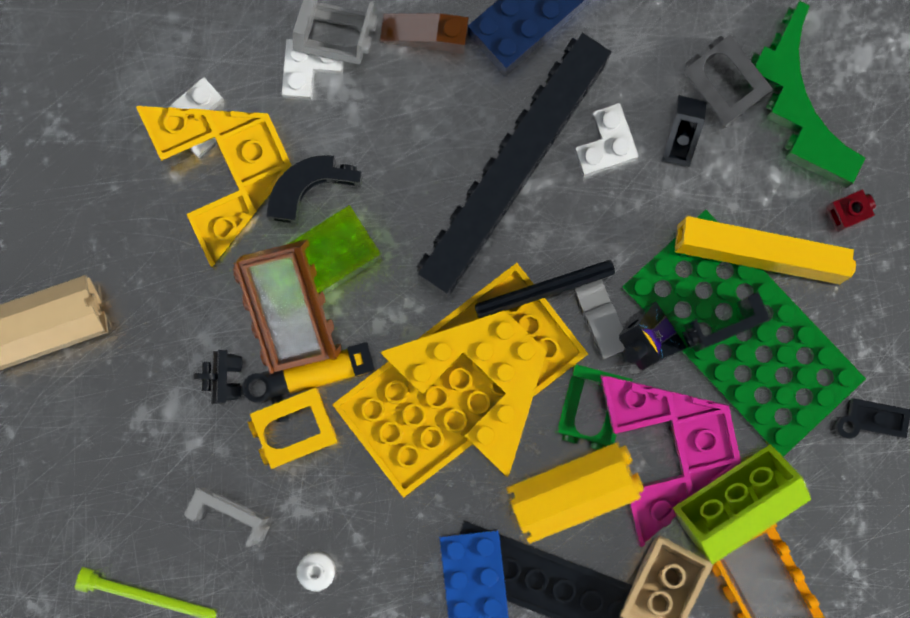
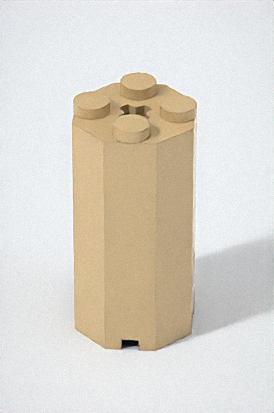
[0,275,109,370]

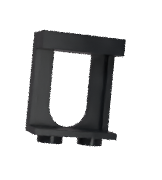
[682,292,771,352]

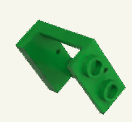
[556,364,633,450]

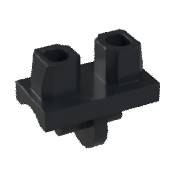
[194,350,242,404]

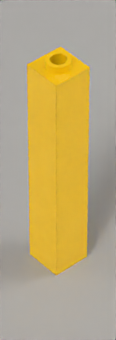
[675,216,856,285]

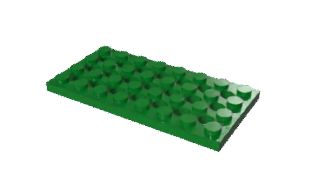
[621,210,866,457]

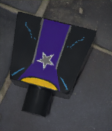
[619,301,687,370]

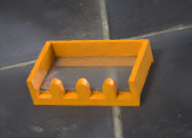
[711,523,825,618]

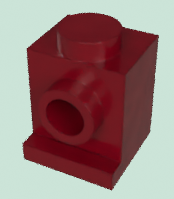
[826,189,876,232]

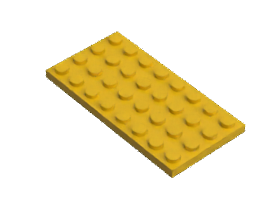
[332,262,588,498]

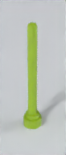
[75,567,216,618]

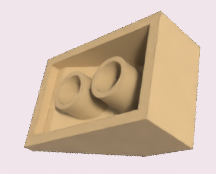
[620,536,713,618]

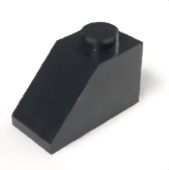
[662,95,706,167]

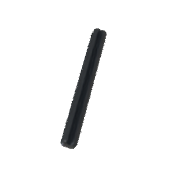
[475,260,615,318]

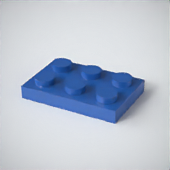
[439,530,509,618]

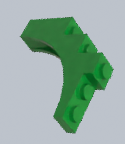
[750,1,865,188]

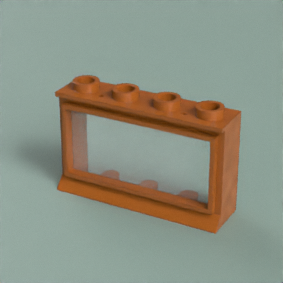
[233,239,342,374]

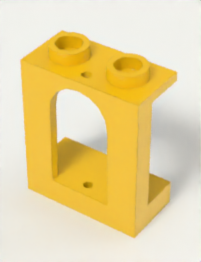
[248,387,339,469]

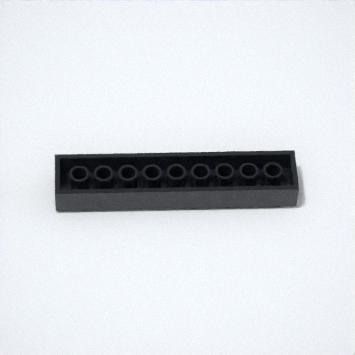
[416,32,612,300]

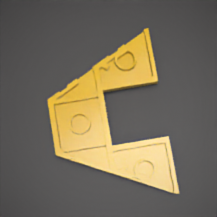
[136,106,292,267]
[380,310,547,477]

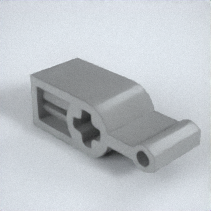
[574,279,625,360]

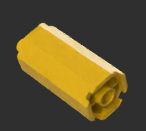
[507,442,644,544]

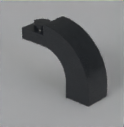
[266,155,363,225]

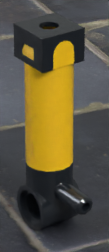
[242,342,376,422]

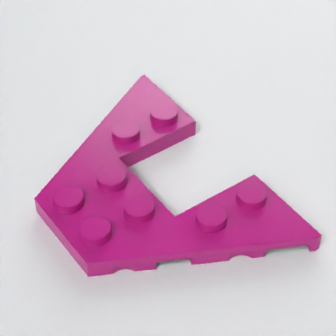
[600,375,741,547]

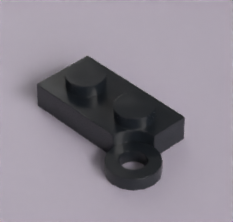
[836,398,910,439]

